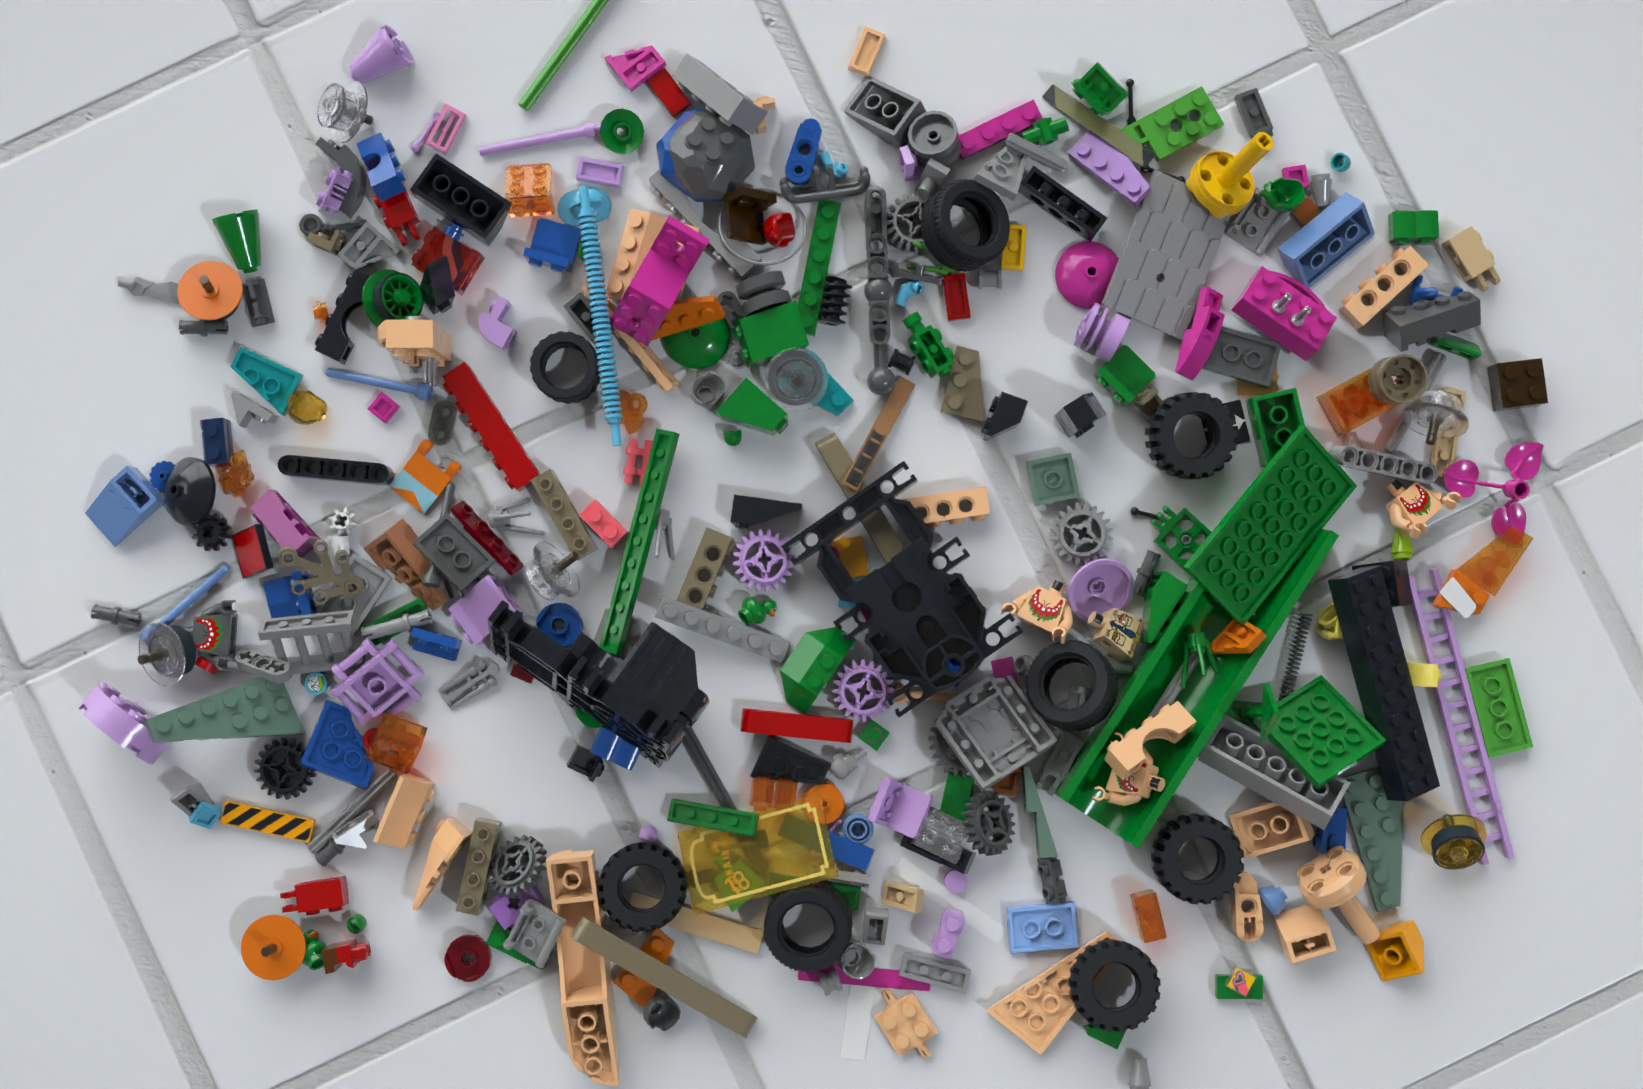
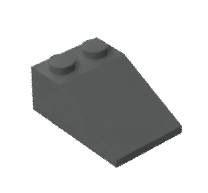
[843,76,926,149]

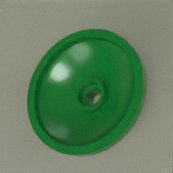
[663,318,730,369]

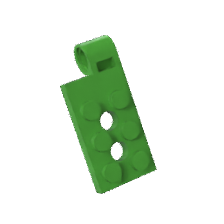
[1121,86,1225,162]

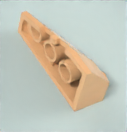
[412,817,472,911]

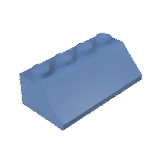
[1277,192,1375,288]

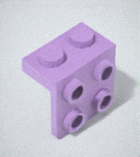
[867,777,933,839]

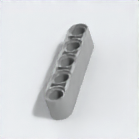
[1329,445,1438,484]

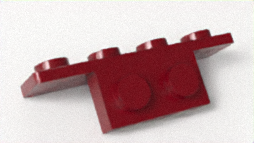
[450,501,524,575]

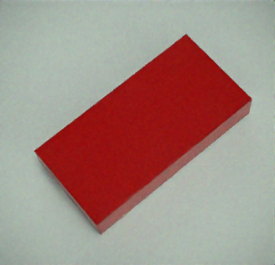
[646,67,692,118]
[942,273,971,321]

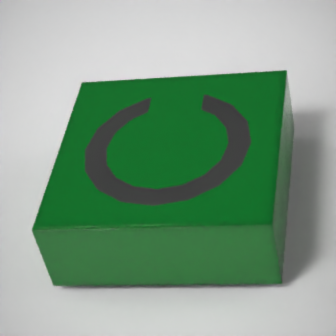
[858,719,890,751]

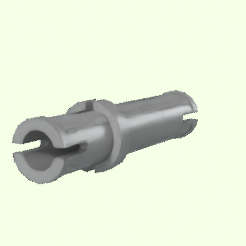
[361,609,432,640]

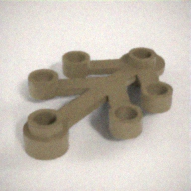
[278,540,364,605]

